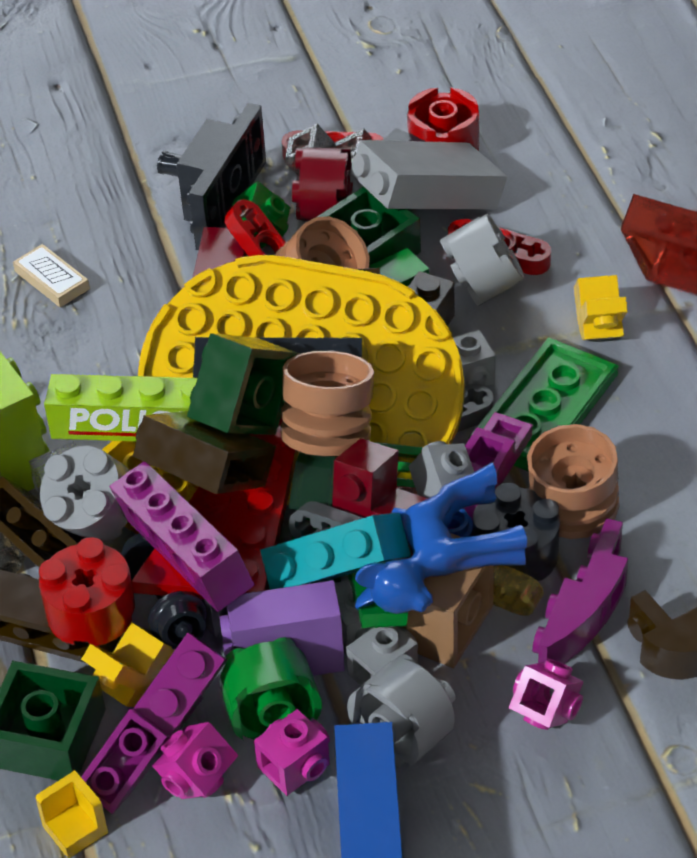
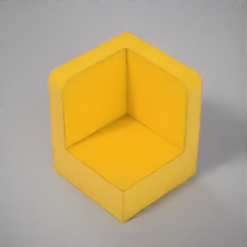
[35,770,108,858]

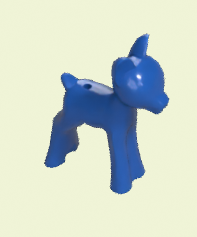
[355,462,527,614]

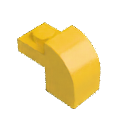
[574,275,628,340]
[81,622,175,707]

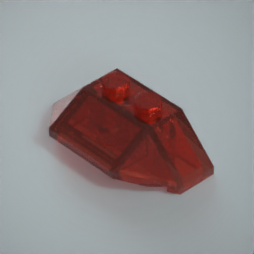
[621,194,697,296]

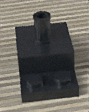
[157,103,266,250]

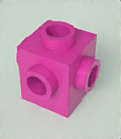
[508,659,584,730]
[254,709,330,796]
[152,722,239,799]

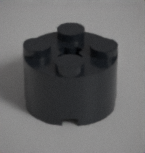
[473,483,560,587]

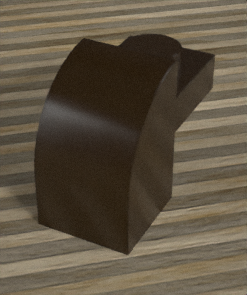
[627,590,697,680]

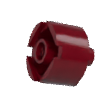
[292,147,353,222]

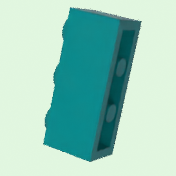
[260,512,411,590]

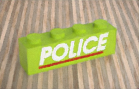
[44,374,197,442]

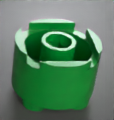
[219,637,322,741]

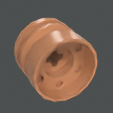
[275,216,370,269]
[281,351,374,456]
[527,424,620,539]

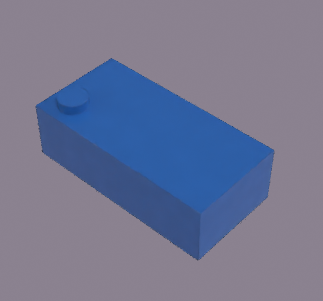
[334,722,402,858]

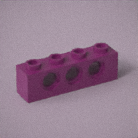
[109,461,254,612]

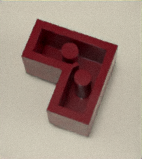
[332,438,429,558]

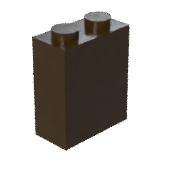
[133,411,276,494]

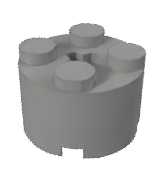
[440,213,525,306]
[40,446,130,543]
[347,654,456,768]

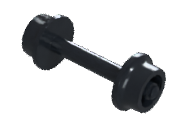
[121,533,207,649]

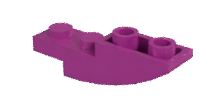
[448,412,533,537]
[532,518,628,664]
[81,633,227,814]

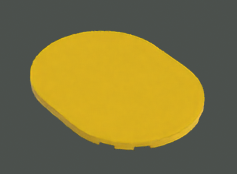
[138,255,465,507]

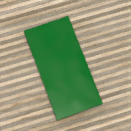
[469,337,619,471]

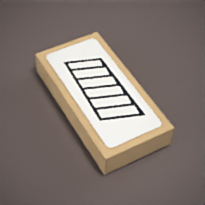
[13,244,90,307]

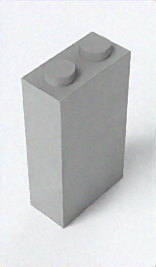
[350,140,508,209]

